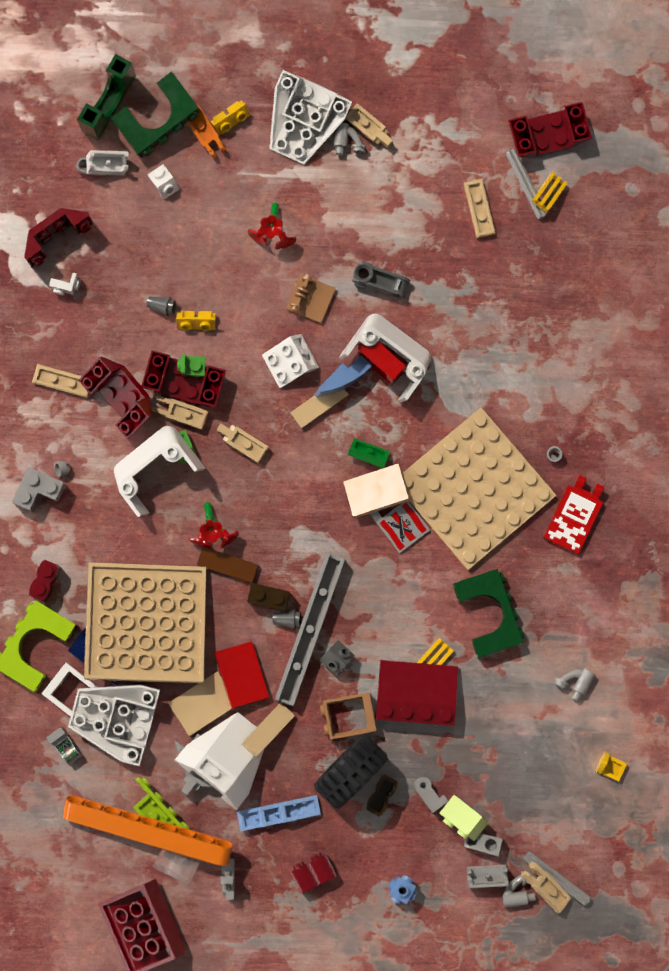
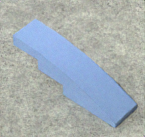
[237,795,321,831]

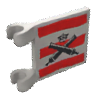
[369,501,430,553]

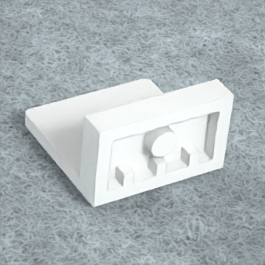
[262,334,319,388]

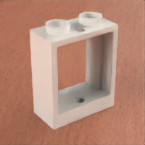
[42,663,98,716]

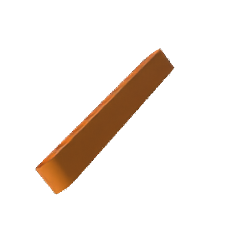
[63,796,233,866]

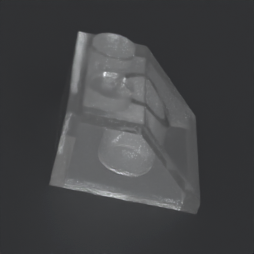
[153,849,201,885]

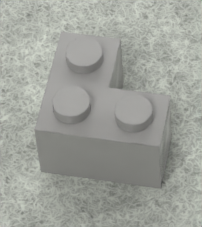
[12,467,66,512]

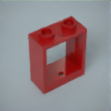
[357,341,406,386]

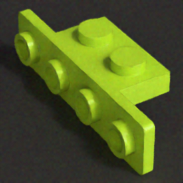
[133,777,191,830]

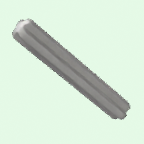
[506,149,547,219]
[523,851,591,906]

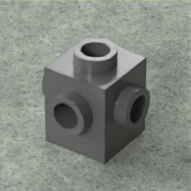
[320,640,355,676]

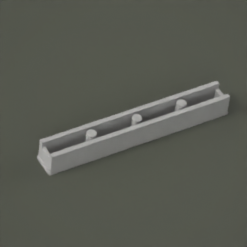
[275,553,345,707]

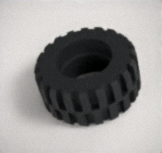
[314,735,388,809]

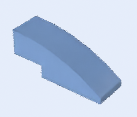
[314,355,372,398]

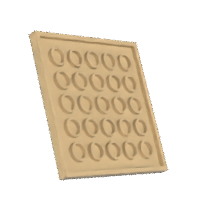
[402,408,556,571]
[84,563,206,683]

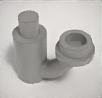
[334,123,367,155]
[554,669,596,701]
[502,871,536,908]

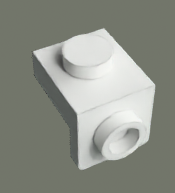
[148,165,179,199]
[49,272,80,295]

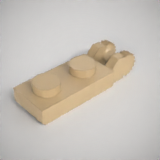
[152,396,209,430]
[522,862,571,913]

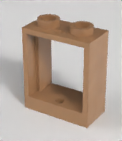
[320,692,376,740]

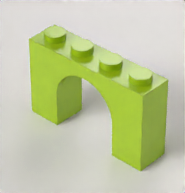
[0,600,78,692]

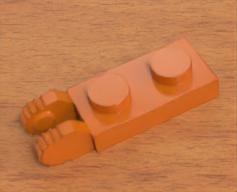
[187,105,227,159]

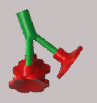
[247,203,297,250]
[189,502,239,549]

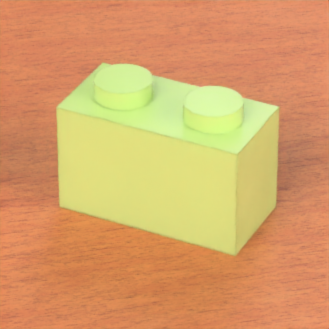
[440,795,489,841]

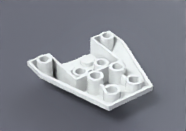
[269,70,352,164]
[68,685,160,766]
[174,712,264,810]

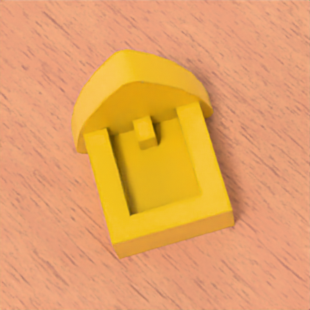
[596,752,627,782]

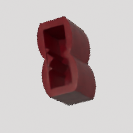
[29,560,60,602]
[291,852,336,894]

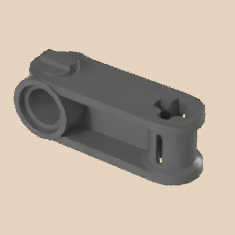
[352,261,411,299]

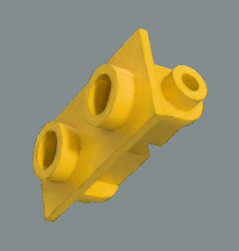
[210,100,250,136]
[176,311,216,331]

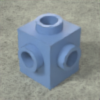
[387,875,417,905]

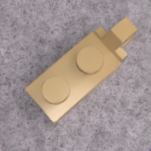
[345,103,393,148]
[217,423,269,464]

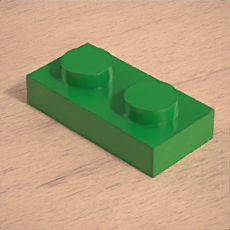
[347,438,390,468]

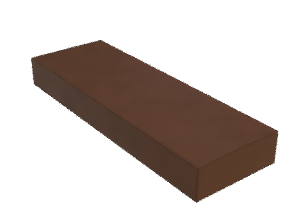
[197,547,258,583]

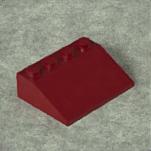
[375,660,458,726]
[98,879,187,971]

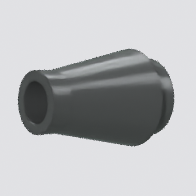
[147,296,176,316]
[273,610,302,629]

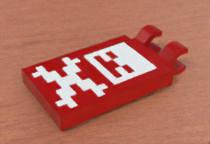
[543,475,604,555]

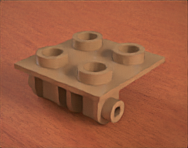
[286,274,336,323]

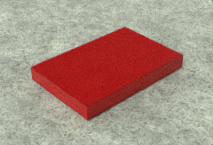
[214,641,269,709]

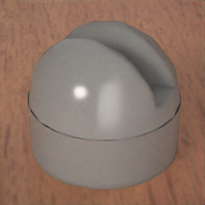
[76,157,87,174]
[547,446,562,462]
[54,461,70,477]

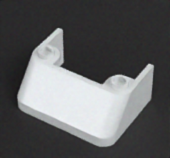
[339,314,431,403]
[114,426,205,517]

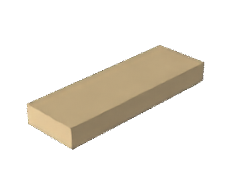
[463,179,495,239]
[32,364,89,398]
[290,389,349,429]
[241,702,295,758]

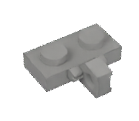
[220,858,235,900]

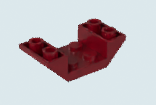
[508,102,592,157]
[24,208,94,268]
[141,350,226,408]
[78,356,151,439]

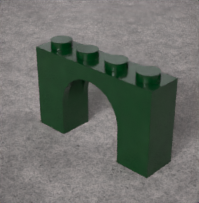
[77,54,136,141]
[111,71,201,157]
[452,569,525,658]

